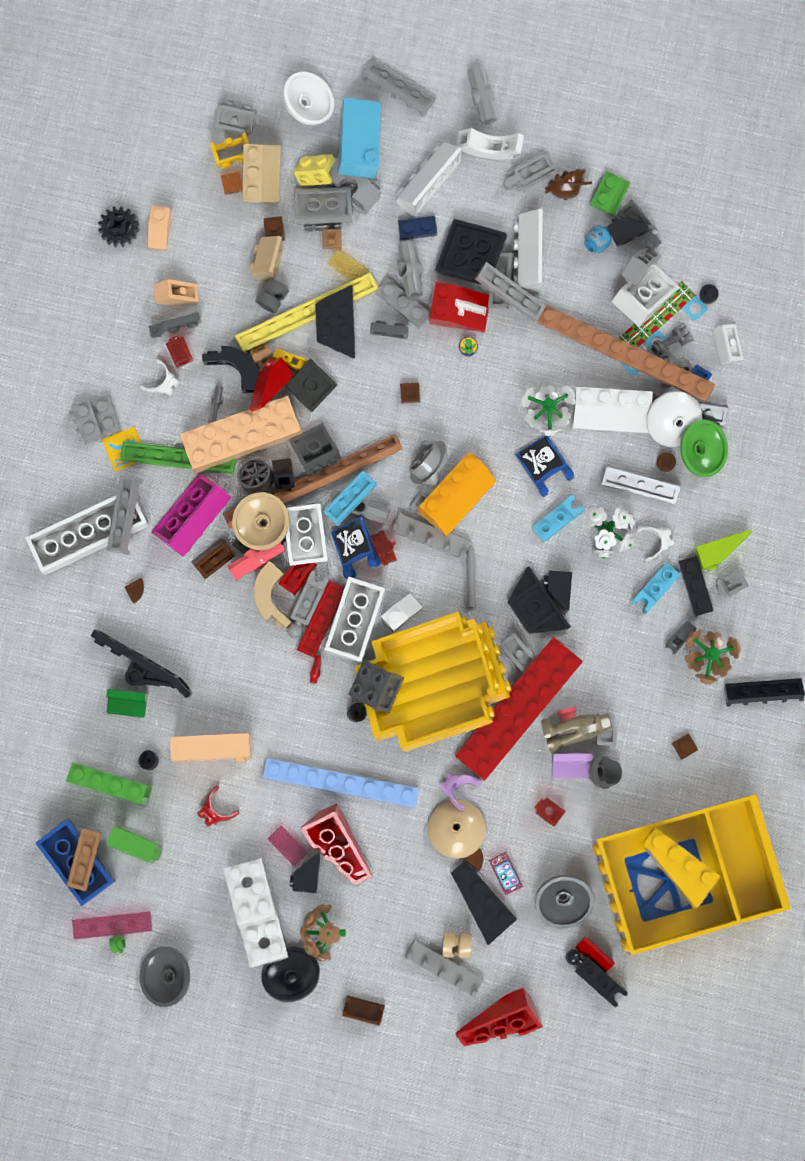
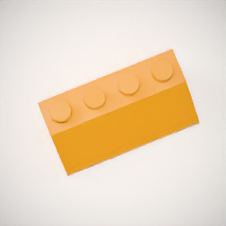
[418,452,496,537]

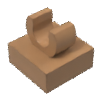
[323,229,342,249]
[249,343,272,367]

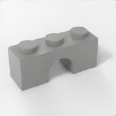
[329,157,381,214]

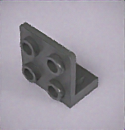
[349,660,404,713]

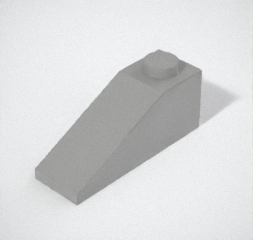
[621,246,661,285]

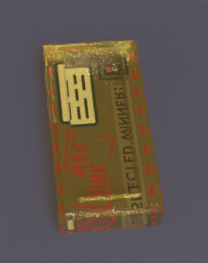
[328,249,369,285]

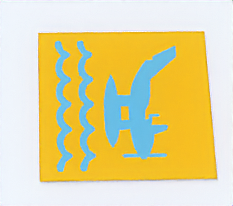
[102,426,142,472]

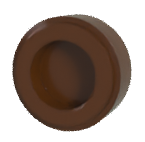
[656,452,676,472]

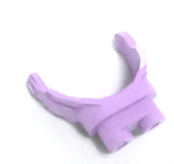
[439,773,481,811]

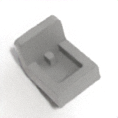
[716,569,749,598]

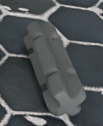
[304,222,341,231]

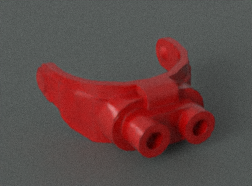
[197,786,239,827]

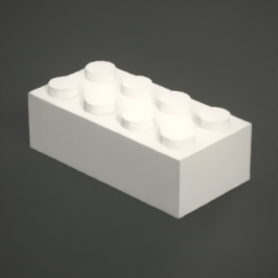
[324,577,386,664]

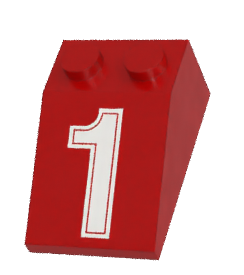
[429,282,489,333]

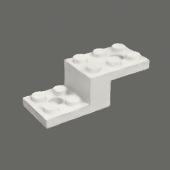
[224,858,289,968]

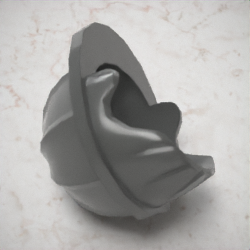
[588,755,622,789]

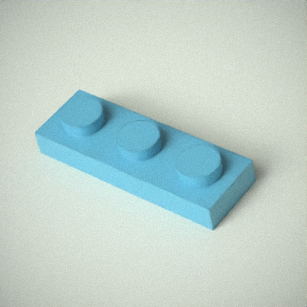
[323,471,378,526]

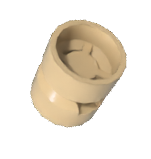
[442,931,471,959]

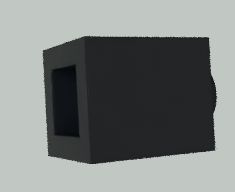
[272,458,295,490]

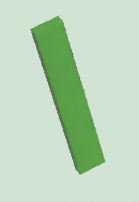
[120,441,236,475]

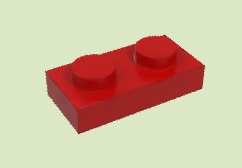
[278,562,317,596]

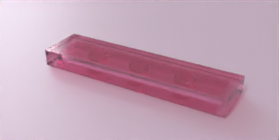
[72,911,153,940]

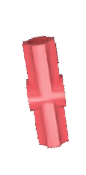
[227,543,285,581]

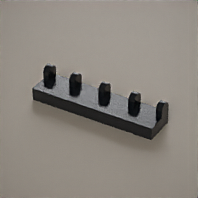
[724,678,805,707]

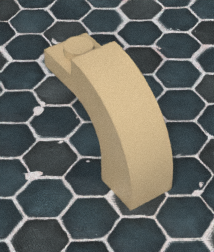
[254,561,292,629]

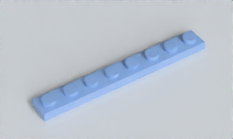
[263,759,419,807]

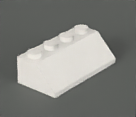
[396,142,462,217]
[514,209,543,293]
[573,387,653,434]

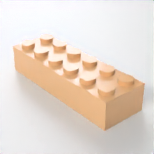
[180,396,301,474]

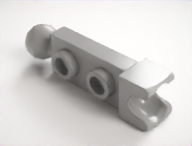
[287,570,330,638]

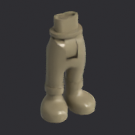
[541,713,612,754]

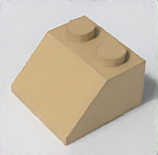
[250,236,284,281]

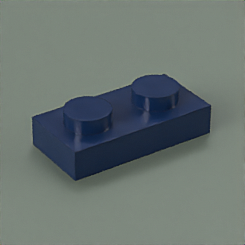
[398,216,437,240]

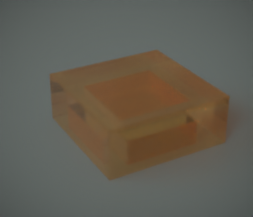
[221,172,242,195]

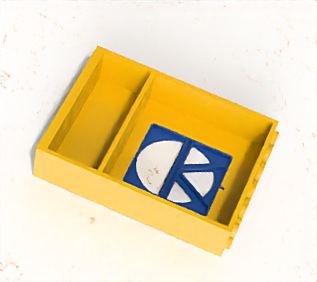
[592,794,791,955]

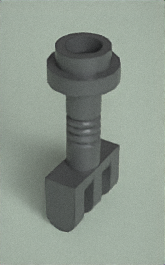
[651,323,693,355]

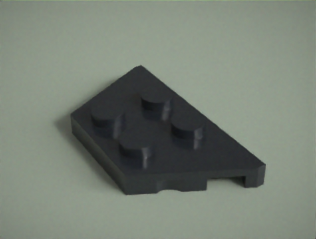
[315,285,355,359]
[507,566,571,634]

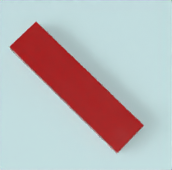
[297,581,345,658]

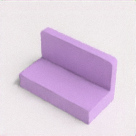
[552,754,593,778]

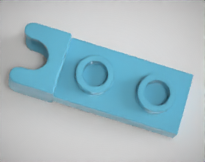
[532,495,585,543]
[632,562,681,614]

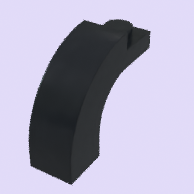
[202,346,259,394]

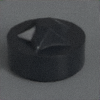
[699,284,719,304]
[347,703,367,723]
[139,750,159,771]

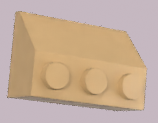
[242,144,280,202]

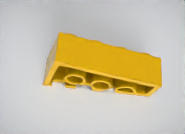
[641,828,720,909]

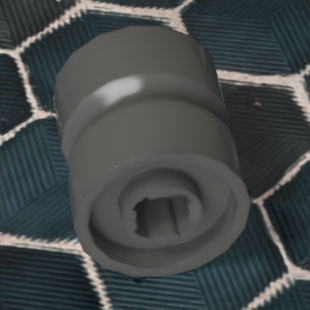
[255,278,289,314]

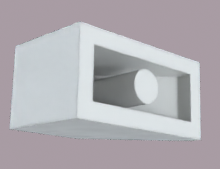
[381,594,423,633]

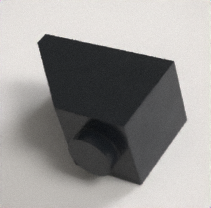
[607,216,654,246]
[543,570,572,613]
[290,854,321,893]

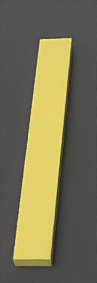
[235,272,378,352]

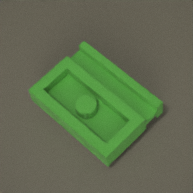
[590,171,631,217]

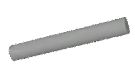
[467,550,476,608]

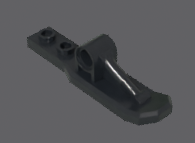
[91,629,193,698]

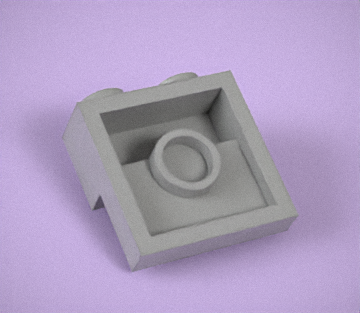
[70,395,121,444]

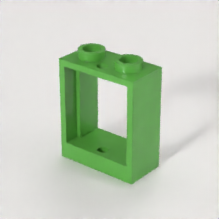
[106,826,162,863]

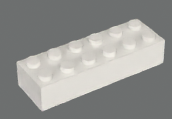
[25,495,149,575]

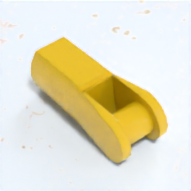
[272,348,307,371]

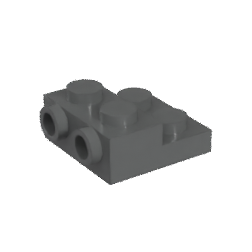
[289,423,341,475]

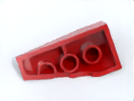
[455,987,543,1046]

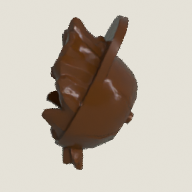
[545,169,592,200]

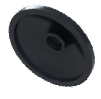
[261,947,320,1002]

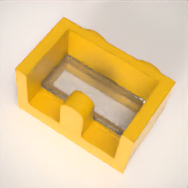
[210,132,249,169]

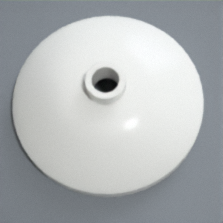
[282,72,334,126]
[646,391,702,447]

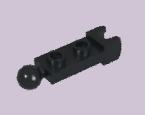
[565,949,628,1008]

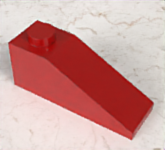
[249,357,294,412]

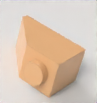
[148,205,172,250]
[154,279,199,306]

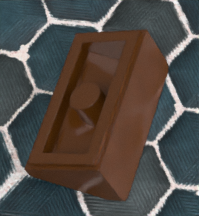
[192,539,235,579]

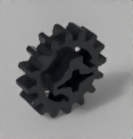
[98,206,139,248]

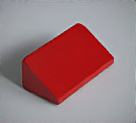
[575,937,615,973]

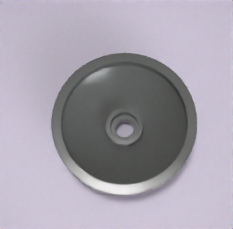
[535,875,594,929]
[140,947,190,1007]

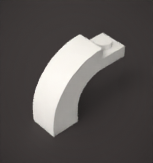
[456,128,524,160]

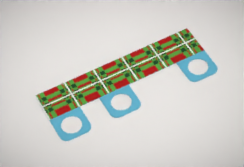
[618,281,707,375]

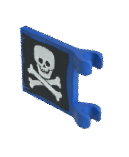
[515,436,574,497]
[331,517,381,579]

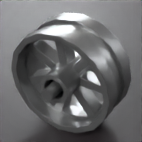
[237,458,274,494]

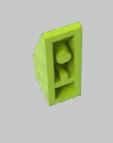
[694,529,752,572]

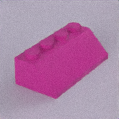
[151,474,231,557]

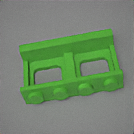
[66,763,153,806]

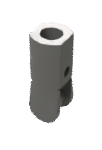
[665,621,697,655]

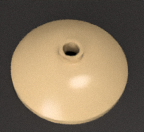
[232,492,290,550]
[428,800,486,859]

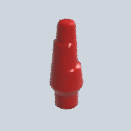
[309,655,321,684]

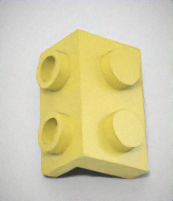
[293,154,335,186]

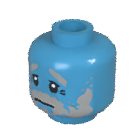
[584,225,612,253]

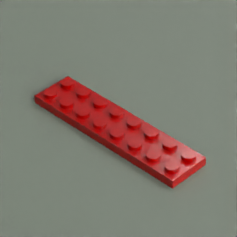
[455,637,583,781]

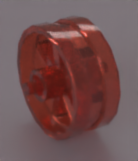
[370,530,397,567]

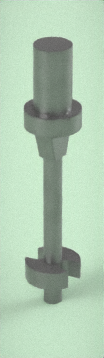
[211,386,223,422]

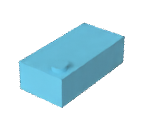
[338,98,381,179]

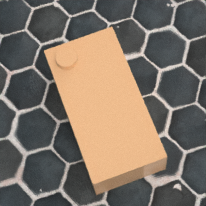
[170,733,252,763]

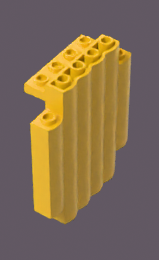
[355,611,512,752]

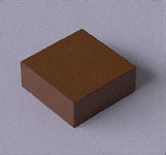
[400,383,420,404]

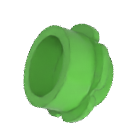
[109,935,126,954]

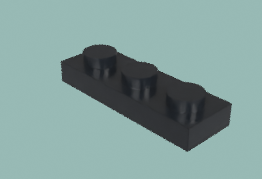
[678,556,714,617]

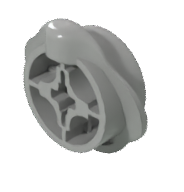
[409,440,449,485]

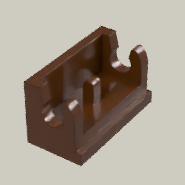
[342,995,385,1026]

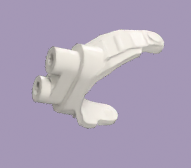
[139,359,180,396]
[636,526,674,562]

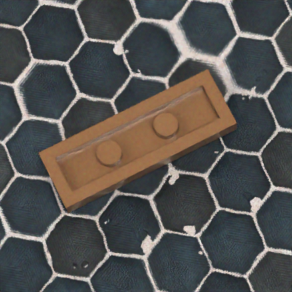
[67,828,102,891]

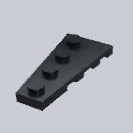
[451,860,517,945]

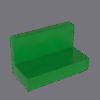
[106,689,148,718]

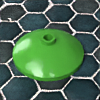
[680,420,728,477]

